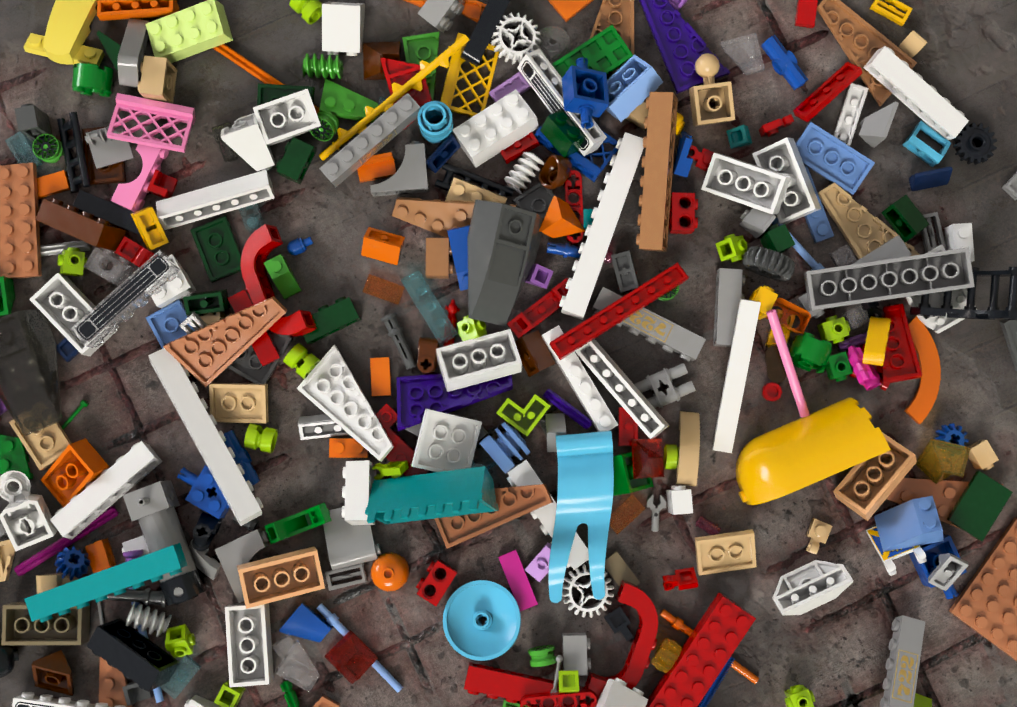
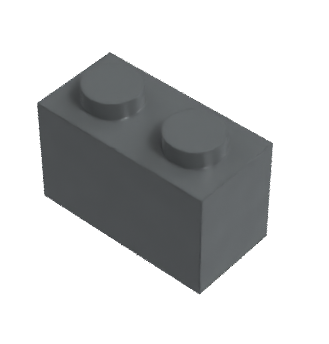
[15,104,52,141]

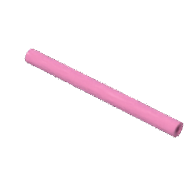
[766,309,810,417]

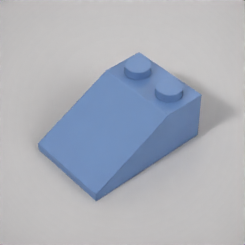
[874,496,944,552]

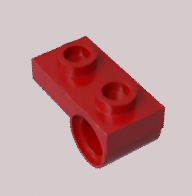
[115,236,158,270]

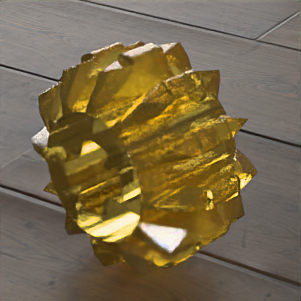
[651,638,682,673]

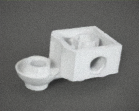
[0,470,57,551]

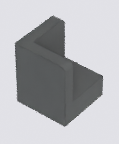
[122,681,153,706]

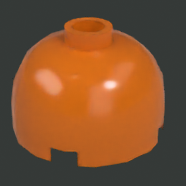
[371,552,410,592]

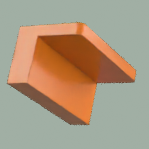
[357,152,397,183]
[361,227,405,265]
[85,538,116,574]

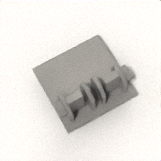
[84,125,134,169]

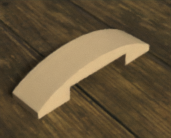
[676,411,700,486]

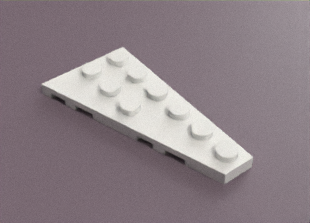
[297,345,394,462]

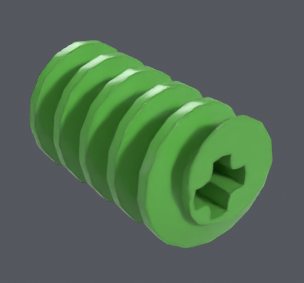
[302,53,343,79]

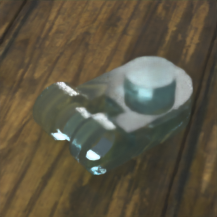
[239,203,264,233]

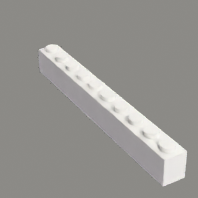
[559,132,644,320]
[148,348,263,526]

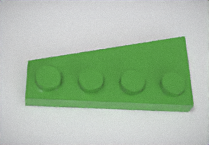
[402,32,440,101]

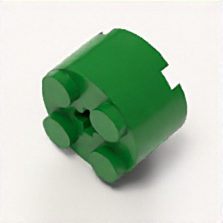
[72,63,114,97]
[789,332,832,373]

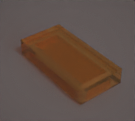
[362,274,405,305]
[609,494,646,535]

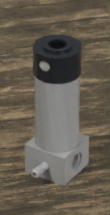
[123,480,205,606]

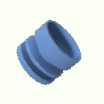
[480,421,531,474]

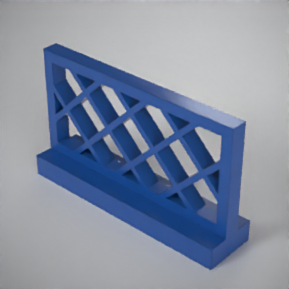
[535,123,619,182]

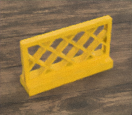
[440,33,499,117]

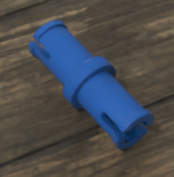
[546,241,581,258]

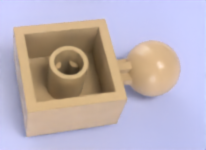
[689,53,735,126]

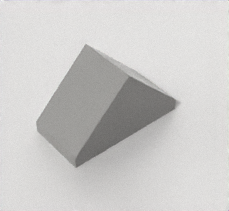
[545,413,566,452]

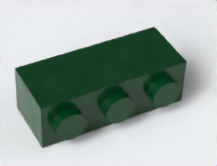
[303,296,361,344]

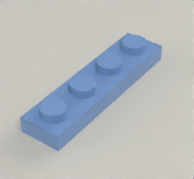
[804,166,834,243]

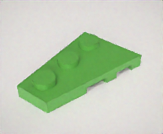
[319,78,379,123]

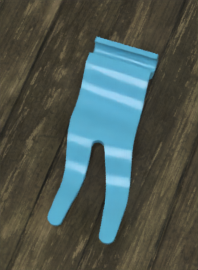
[548,431,614,603]

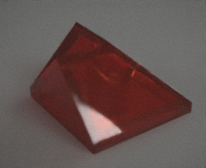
[631,438,664,479]
[324,630,378,684]

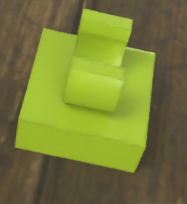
[558,670,579,693]

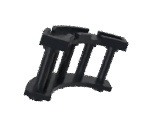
[910,267,1017,320]

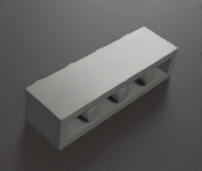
[713,268,745,347]

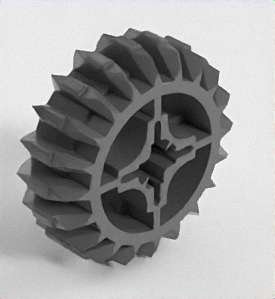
[742,246,795,281]

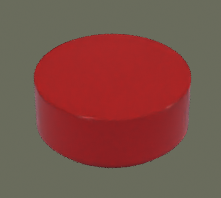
[762,382,782,402]

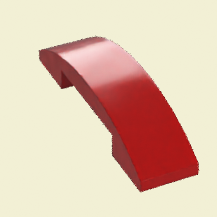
[507,278,568,339]

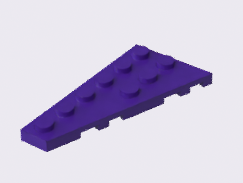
[639,0,730,94]
[397,374,513,431]

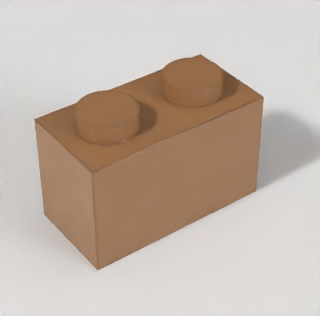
[425,238,453,279]

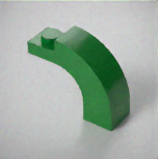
[264,502,332,544]

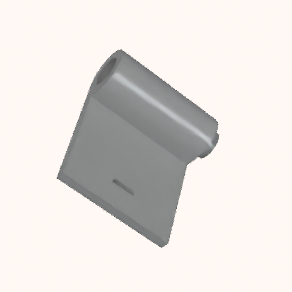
[323,507,382,570]

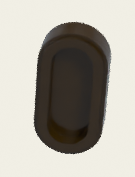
[765,344,787,383]

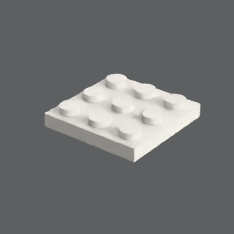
[411,408,482,472]

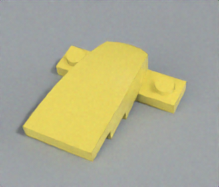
[24,0,105,67]

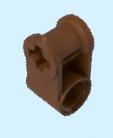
[417,337,439,375]

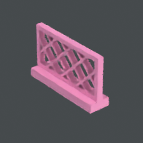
[107,93,196,153]

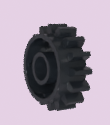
[953,122,997,165]

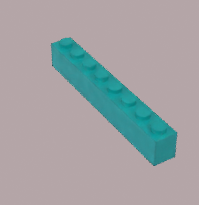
[24,543,188,623]

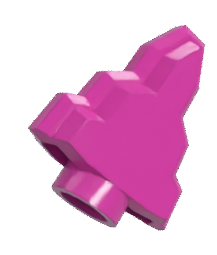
[847,346,881,391]

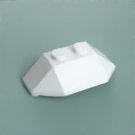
[772,560,853,616]

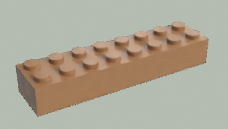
[636,92,678,252]

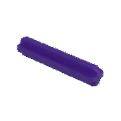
[543,389,593,429]

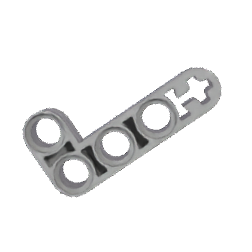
[117,18,150,87]

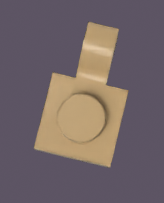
[806,518,832,554]

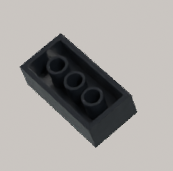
[87,618,180,692]

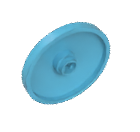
[443,580,521,661]

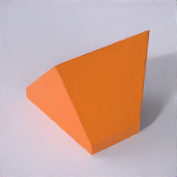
[539,196,585,238]

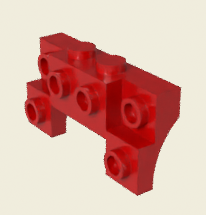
[376,403,430,476]

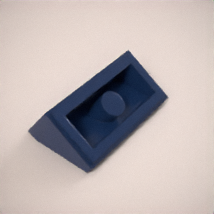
[426,134,461,173]
[909,166,953,191]

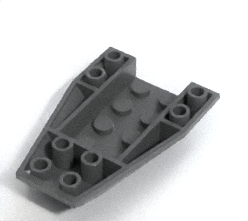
[467,200,544,327]

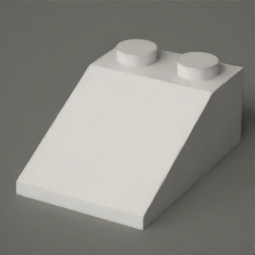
[253,89,321,146]

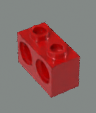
[669,192,698,234]
[416,559,458,606]

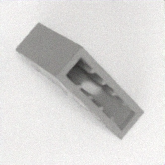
[370,141,429,197]
[215,528,269,603]

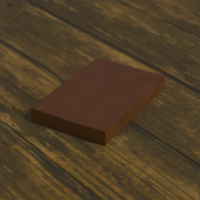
[82,126,126,186]

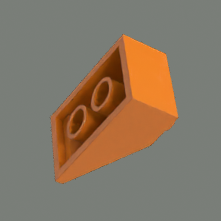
[41,438,110,508]

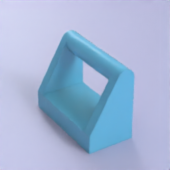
[902,121,951,167]

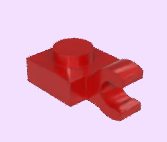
[662,567,698,591]

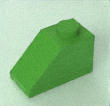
[264,254,302,299]

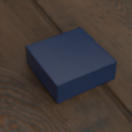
[54,337,80,362]

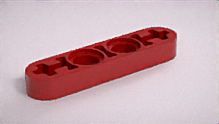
[565,170,584,244]
[520,689,597,707]

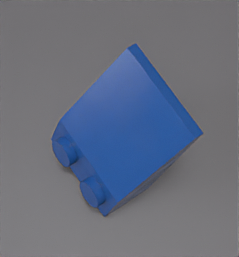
[447,225,470,291]

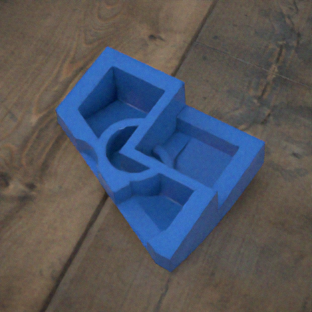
[673,131,693,177]
[279,603,333,643]

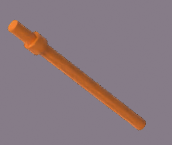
[659,609,759,684]

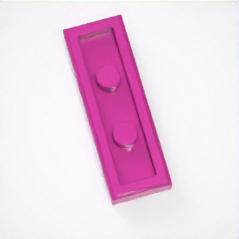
[498,549,538,612]

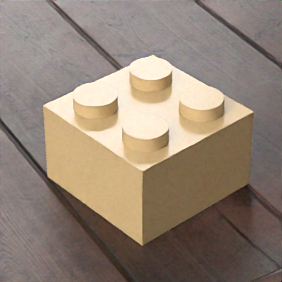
[138,56,177,104]

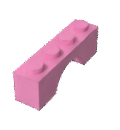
[111,133,169,212]

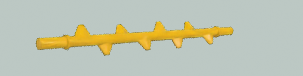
[319,34,470,161]

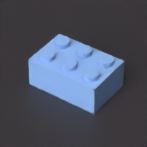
[606,54,663,122]

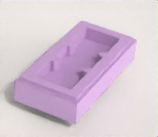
[489,71,531,102]
[525,543,551,582]

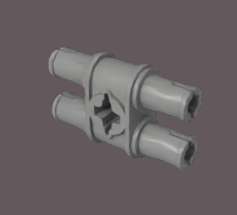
[634,363,696,409]

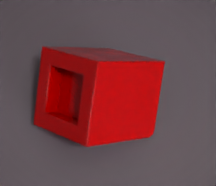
[147,169,178,199]

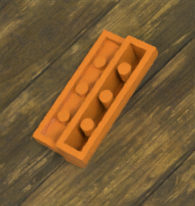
[97,0,179,21]

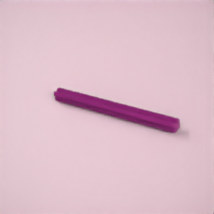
[14,506,119,576]

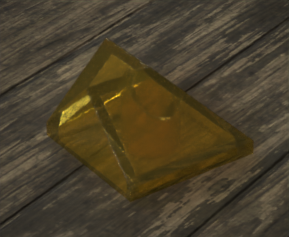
[916,439,970,484]

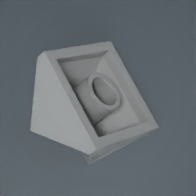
[859,101,899,148]

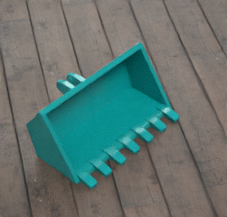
[365,466,499,524]

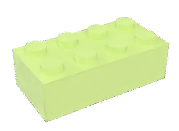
[145,0,233,63]

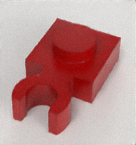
[759,114,794,137]
[688,145,714,172]

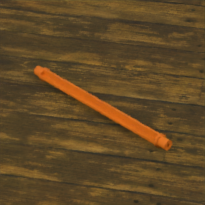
[212,44,319,113]

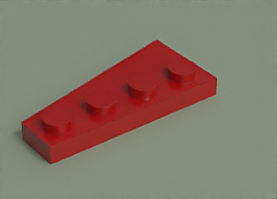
[882,304,922,384]

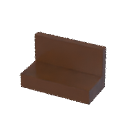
[515,330,556,377]

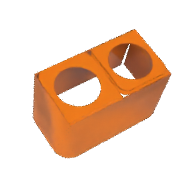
[765,298,811,334]

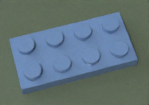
[796,122,875,195]

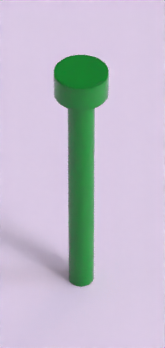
[61,399,89,430]

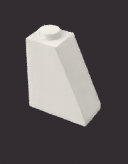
[221,113,275,171]

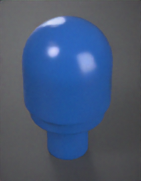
[287,237,314,255]

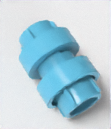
[417,101,454,143]

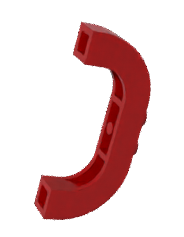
[241,224,317,336]
[584,580,658,700]

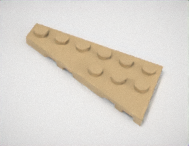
[818,182,920,259]

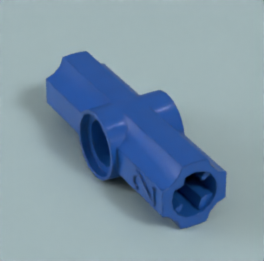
[761,35,809,90]
[224,430,261,486]

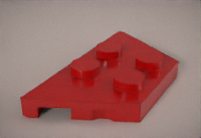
[380,58,432,130]

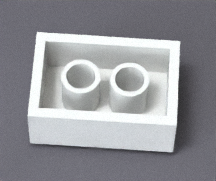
[342,460,376,525]

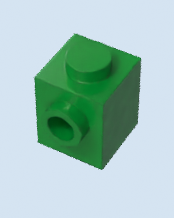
[825,351,853,382]

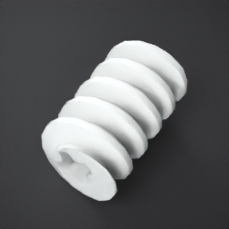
[504,152,544,194]
[126,601,172,637]

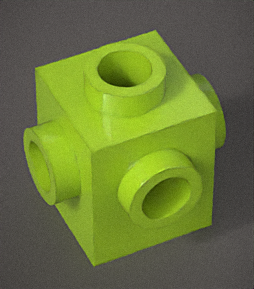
[716,234,747,263]
[57,247,88,277]
[457,315,487,342]
[817,315,850,344]
[165,624,196,658]
[784,684,815,707]

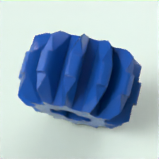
[934,423,969,456]
[54,546,90,581]

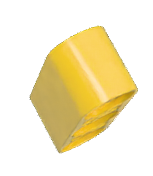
[863,316,891,366]

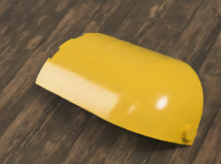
[736,397,891,505]

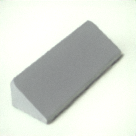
[298,414,349,440]

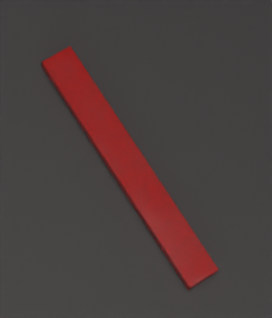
[549,262,689,360]

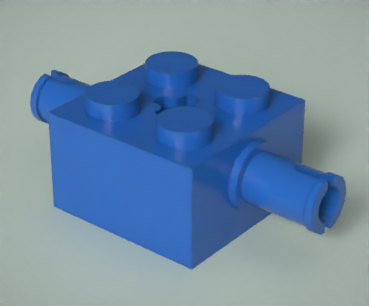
[562,57,609,129]
[177,465,230,519]
[909,534,967,599]

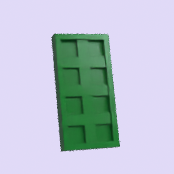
[552,25,633,78]

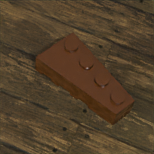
[35,198,127,251]

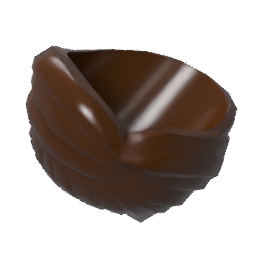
[539,155,572,189]

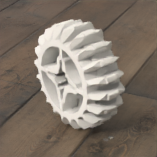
[491,12,541,65]
[562,564,614,618]

